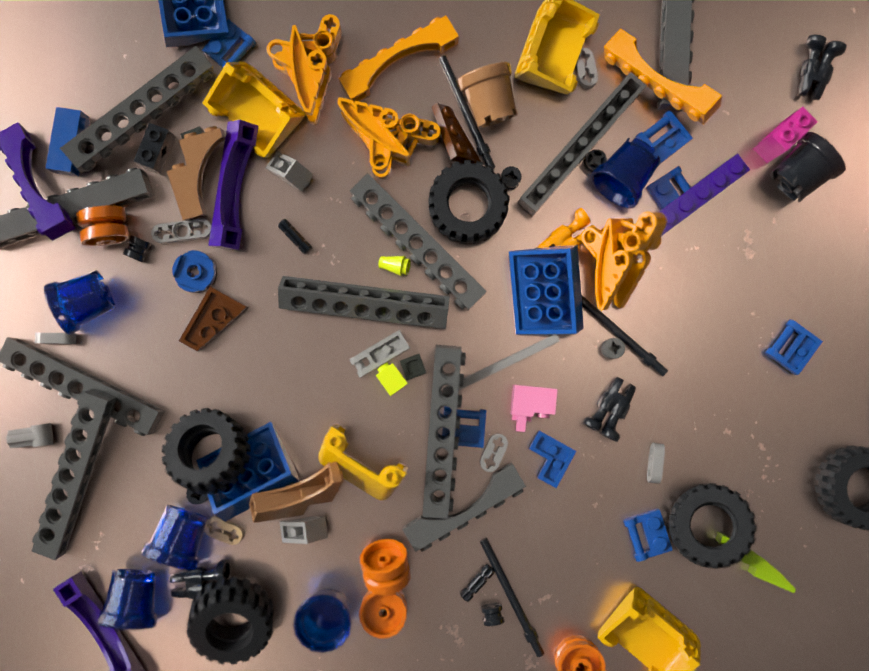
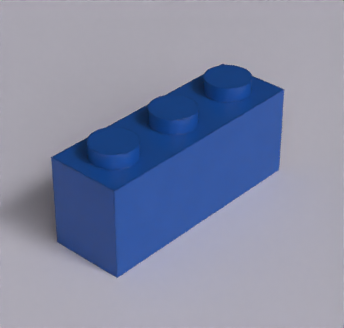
[46,107,90,177]

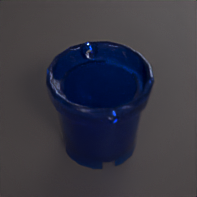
[591,138,660,208]
[43,270,116,335]
[141,505,207,571]
[97,569,157,630]
[293,588,352,653]

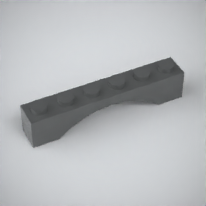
[402,462,526,552]

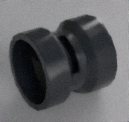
[123,235,151,263]

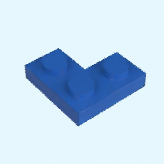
[528,430,576,488]

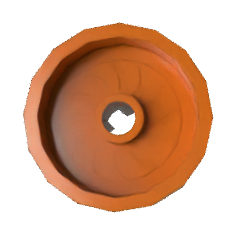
[76,205,130,246]
[360,539,411,596]
[359,590,407,639]
[554,635,606,671]

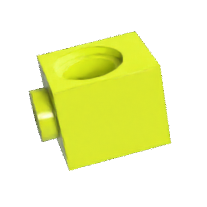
[376,362,408,396]

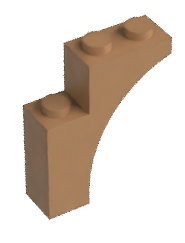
[167,126,225,221]
[249,462,343,523]

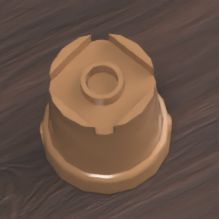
[457,62,518,128]

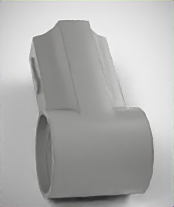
[6,423,54,448]

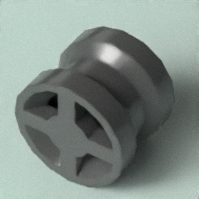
[601,338,625,359]

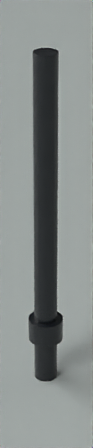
[439,55,495,168]
[581,294,668,376]
[479,538,545,657]

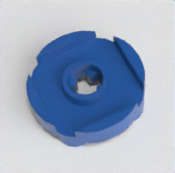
[172,250,216,293]

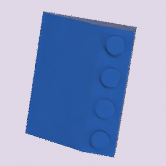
[158,0,229,47]
[509,245,584,334]
[196,422,300,522]

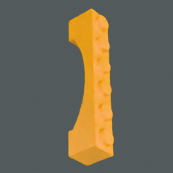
[338,15,459,103]
[604,28,722,125]

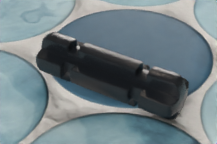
[278,219,312,254]
[460,565,494,602]

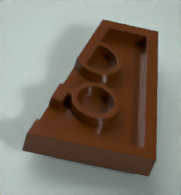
[432,102,481,164]
[179,286,248,351]

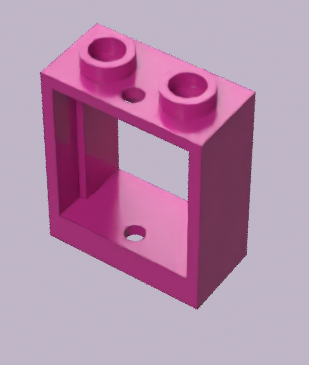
[753,106,818,163]

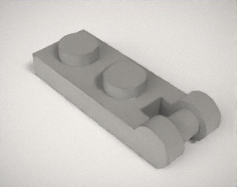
[349,330,410,378]

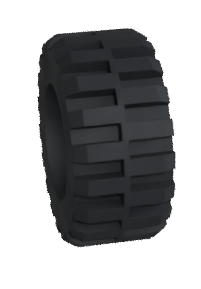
[429,160,510,245]
[161,408,251,495]
[815,445,869,531]
[669,483,757,569]
[186,577,274,665]

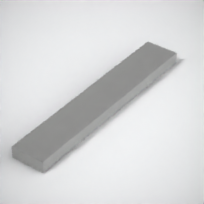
[442,334,560,394]

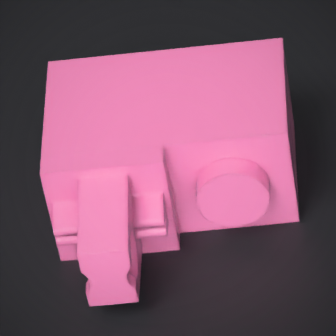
[510,385,557,432]

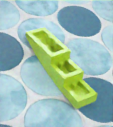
[715,531,796,593]

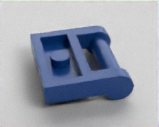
[202,19,257,68]
[636,111,693,165]
[646,166,691,210]
[765,319,823,375]
[442,406,486,448]
[623,508,673,562]

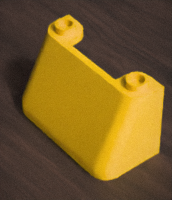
[514,0,600,94]
[202,62,306,158]
[318,424,408,501]
[597,587,701,671]

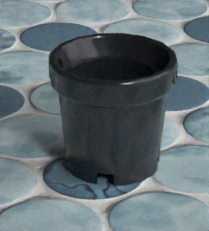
[770,132,846,202]

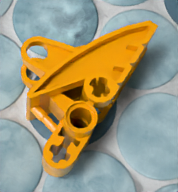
[267,14,342,125]
[337,97,440,178]
[582,212,667,311]

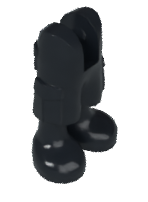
[798,35,847,100]
[583,377,636,442]
[170,559,231,599]

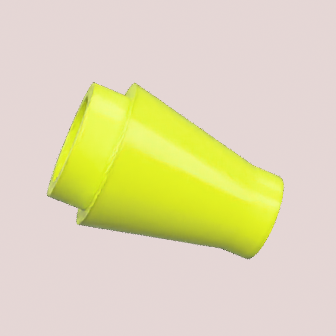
[379,256,411,276]

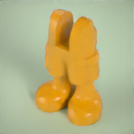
[537,208,596,251]

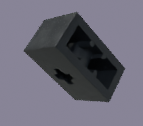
[134,123,176,175]

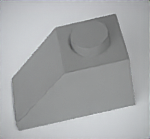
[266,151,314,191]
[280,516,328,544]

